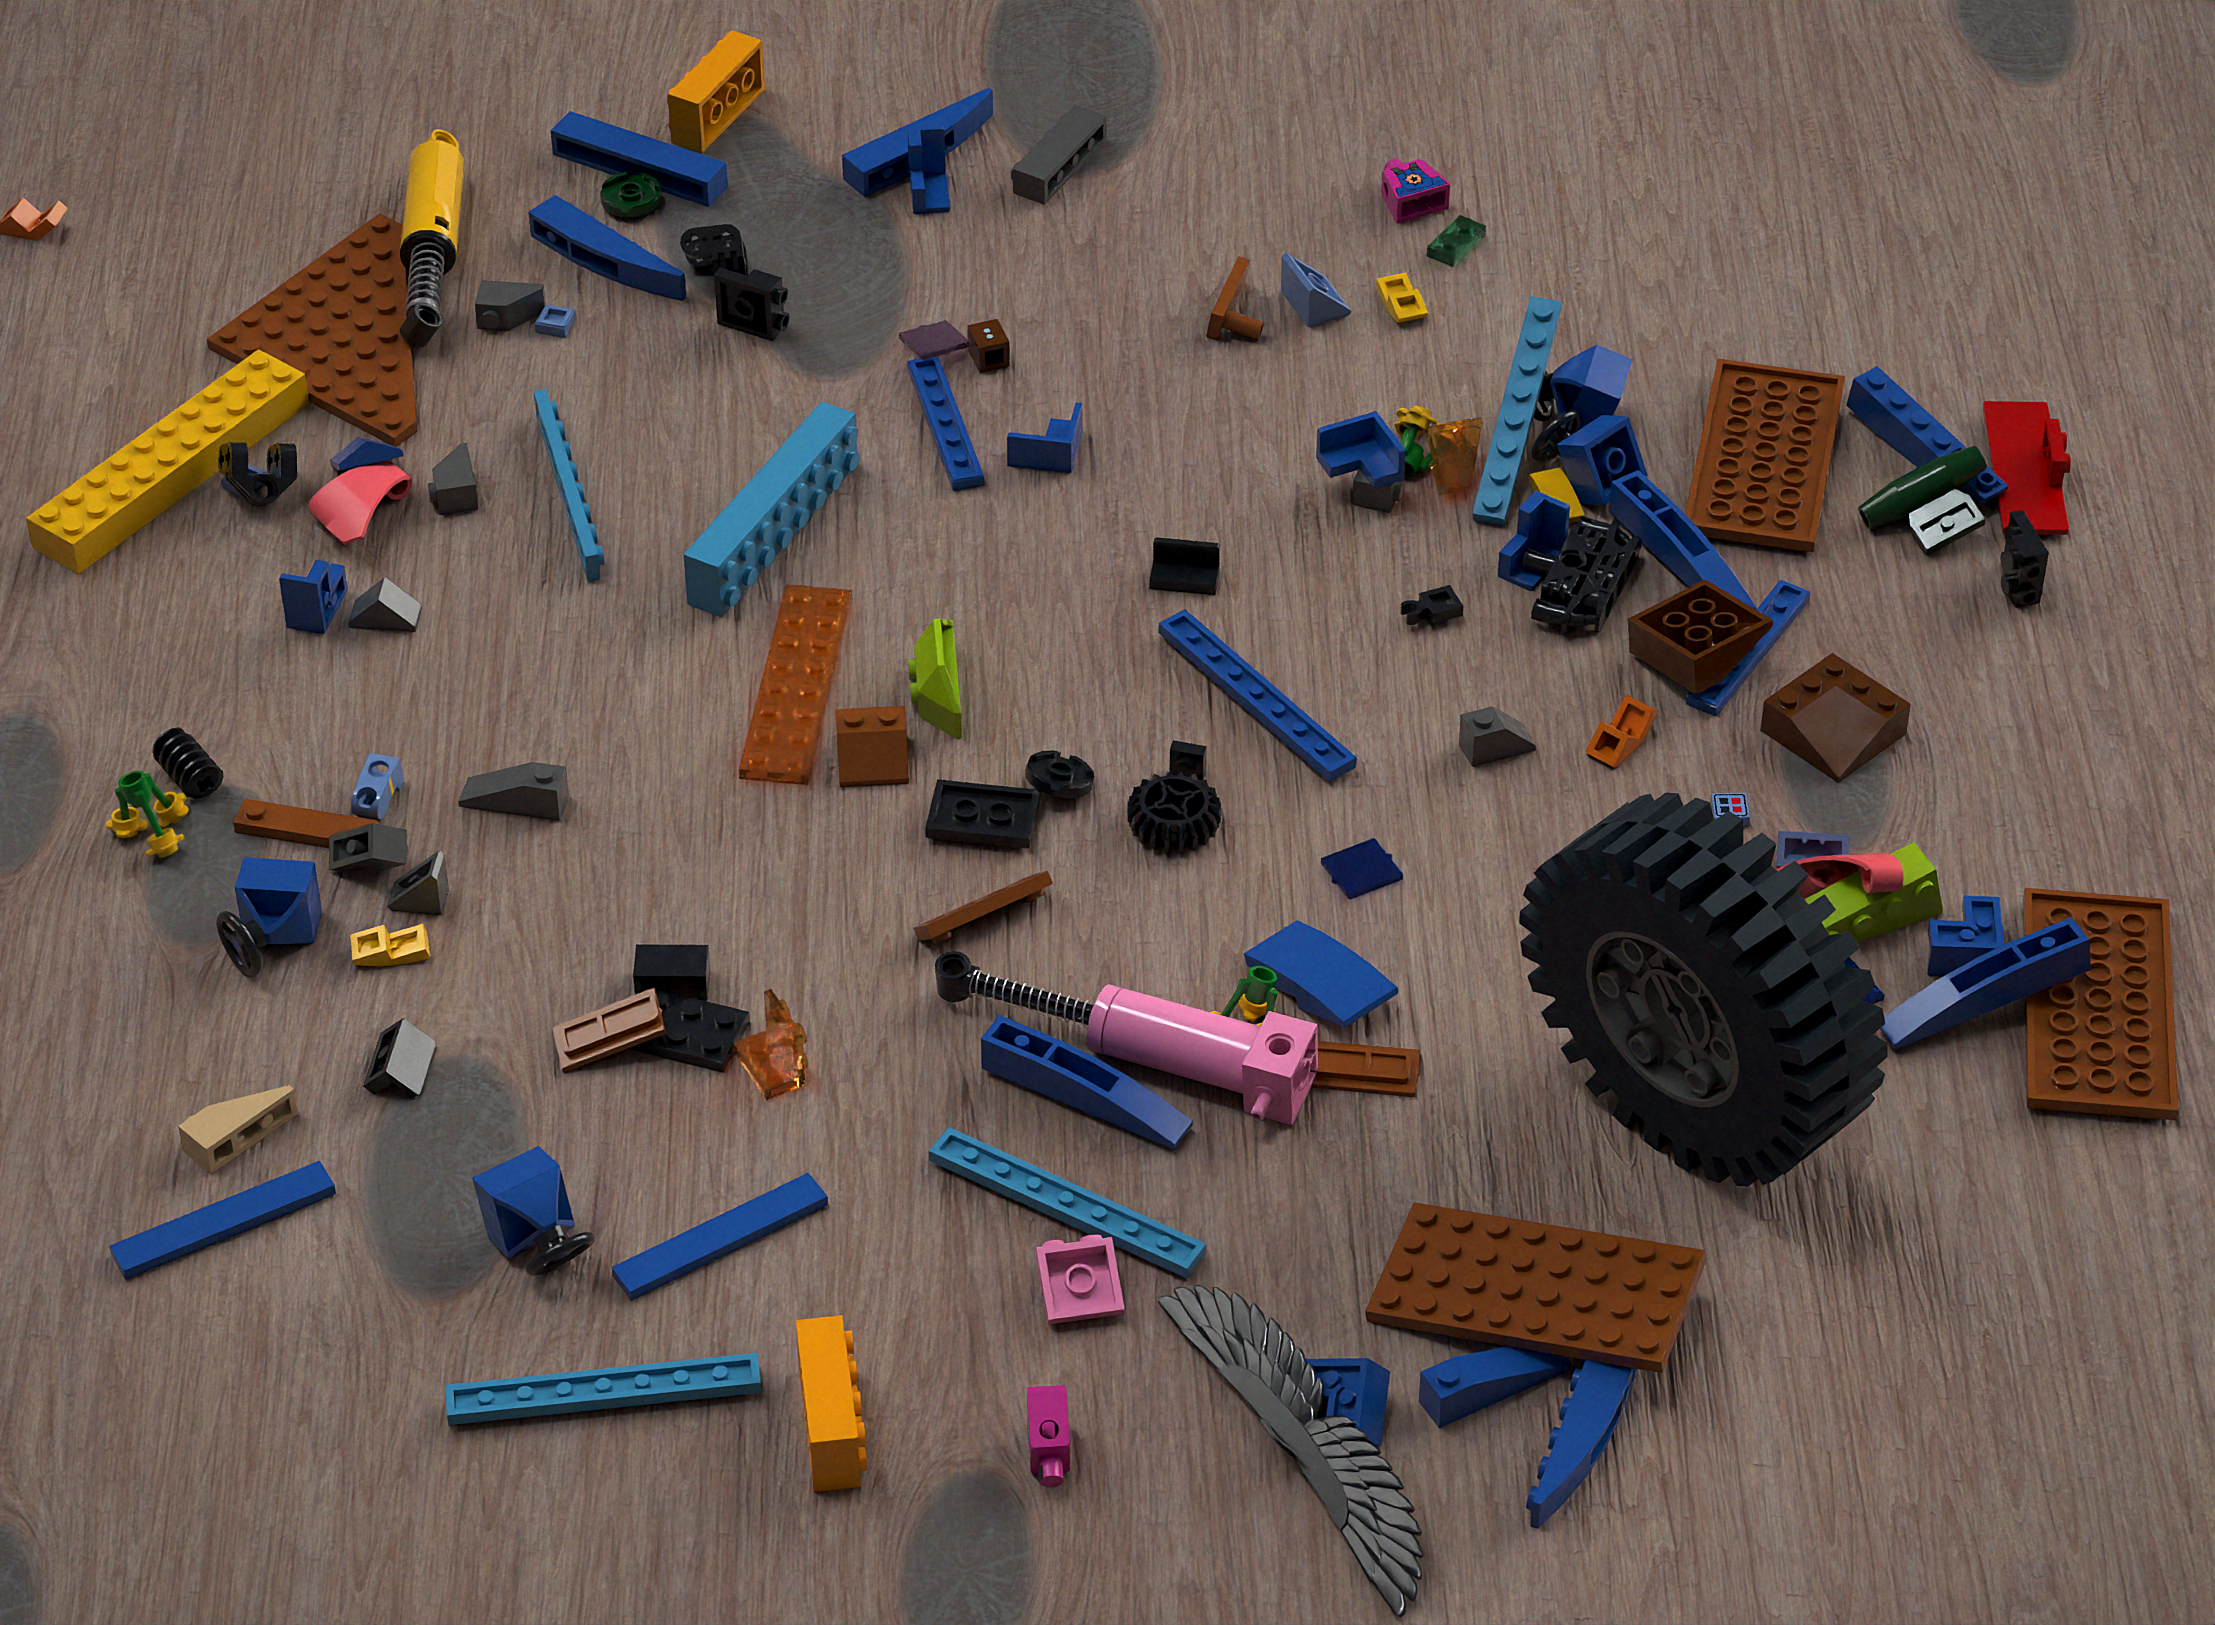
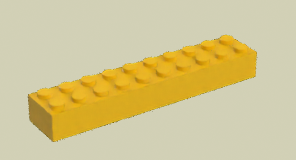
[26,349,310,574]

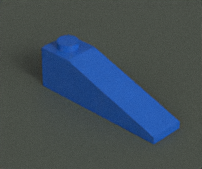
[1419,1346,1572,1428]

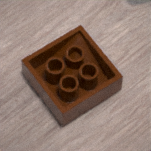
[1628,579,1773,694]
[1760,653,1911,783]

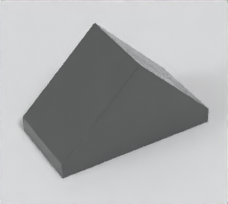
[349,577,422,632]
[387,851,449,915]

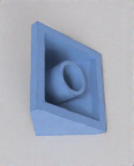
[1281,252,1352,327]

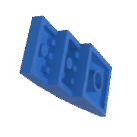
[1244,920,1399,1028]

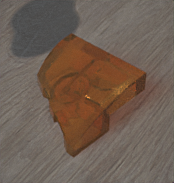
[1424,417,1482,495]

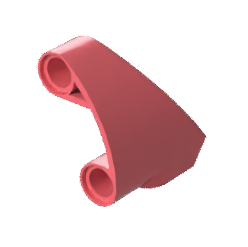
[309,461,412,547]
[1776,852,1903,899]

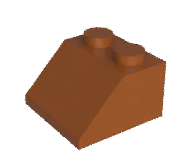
[835,706,909,787]

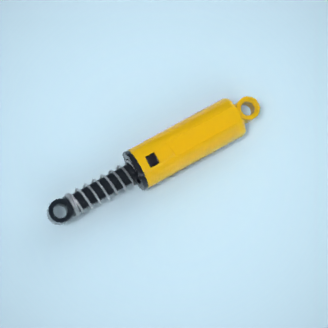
[399,129,465,348]

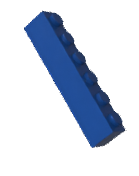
[551,111,728,207]

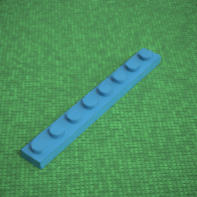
[1472,296,1562,526]
[533,389,605,582]
[929,1127,1207,1278]
[445,1353,761,1425]

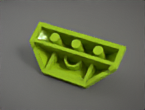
[908,618,962,738]

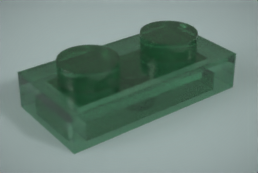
[1426,215,1486,267]

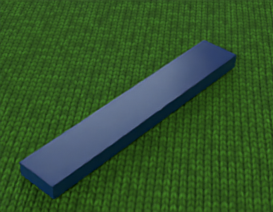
[907,356,984,491]
[1686,580,1811,717]
[109,1161,336,1280]
[611,1173,828,1300]

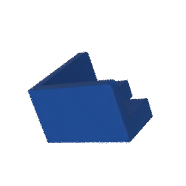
[907,125,950,214]
[1007,402,1083,473]
[1316,411,1405,489]
[1498,491,1570,591]
[279,560,348,634]
[1927,896,2004,976]
[1305,1358,1390,1447]

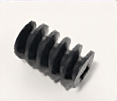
[152,727,224,799]

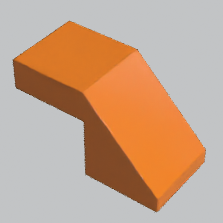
[0,197,68,241]
[1585,694,1659,768]

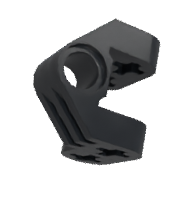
[680,224,749,276]
[218,442,297,506]

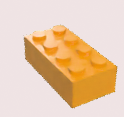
[667,30,765,153]
[795,1315,867,1492]

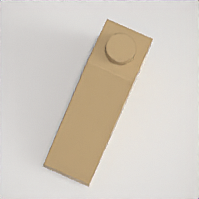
[178,1085,298,1174]

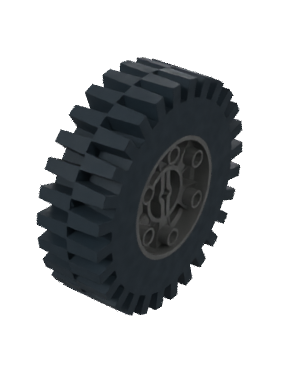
[1519,793,1888,1187]

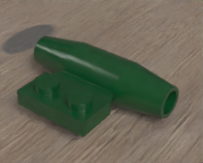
[1858,445,1987,555]

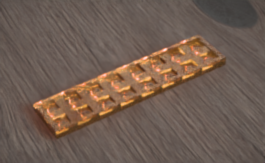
[739,584,853,785]

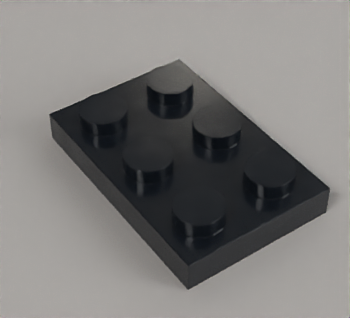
[925,779,1041,849]
[627,987,750,1073]

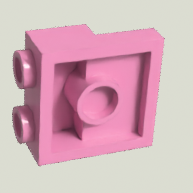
[1035,1235,1125,1325]

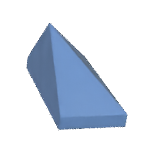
[1776,830,1850,866]

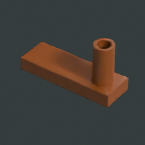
[1206,256,1264,340]

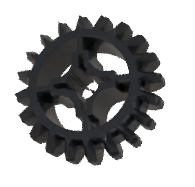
[1127,771,1221,853]

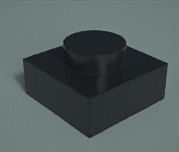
[1169,740,1207,780]

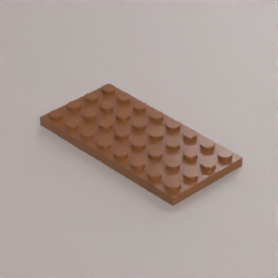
[1685,359,1845,552]
[2023,888,2178,1120]
[1365,1202,1706,1373]

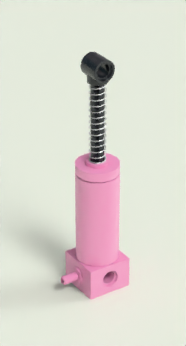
[935,951,1318,1125]

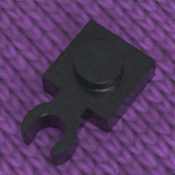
[1400,585,1464,625]

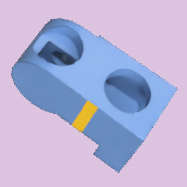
[351,753,404,820]

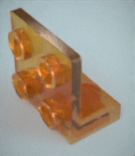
[733,989,808,1100]

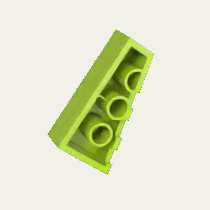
[1804,842,1943,943]

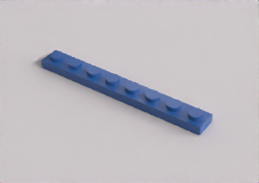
[1158,609,1357,782]

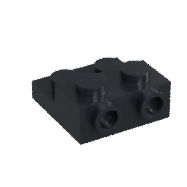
[714,268,790,341]
[2000,510,2049,608]

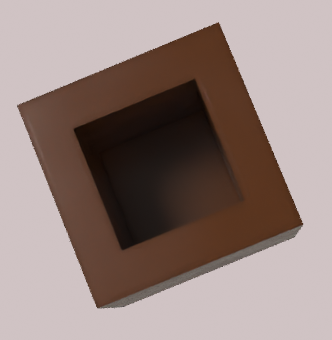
[967,319,1010,373]

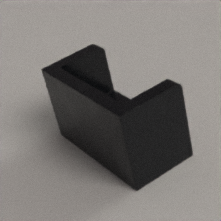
[633,944,710,1000]

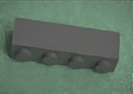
[1011,105,1107,205]

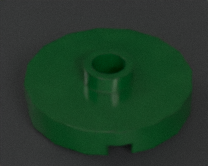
[600,172,661,218]

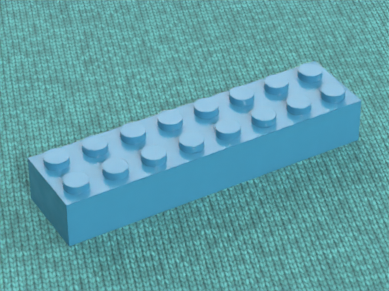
[683,401,860,617]

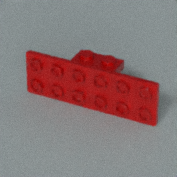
[1982,401,2071,535]

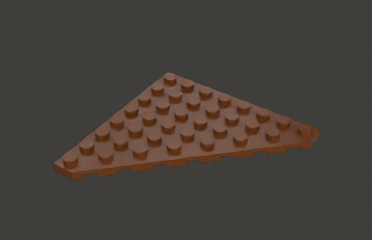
[207,213,418,447]

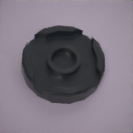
[1025,750,1094,798]

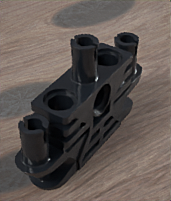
[1522,516,1642,633]

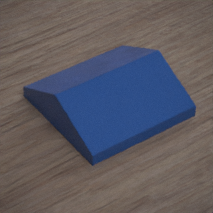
[330,437,404,470]

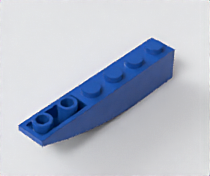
[842,87,993,197]
[528,195,687,301]
[1846,366,2009,503]
[1609,470,1756,610]
[1880,917,2091,1050]
[981,1015,1193,1150]
[1526,1359,1638,1529]

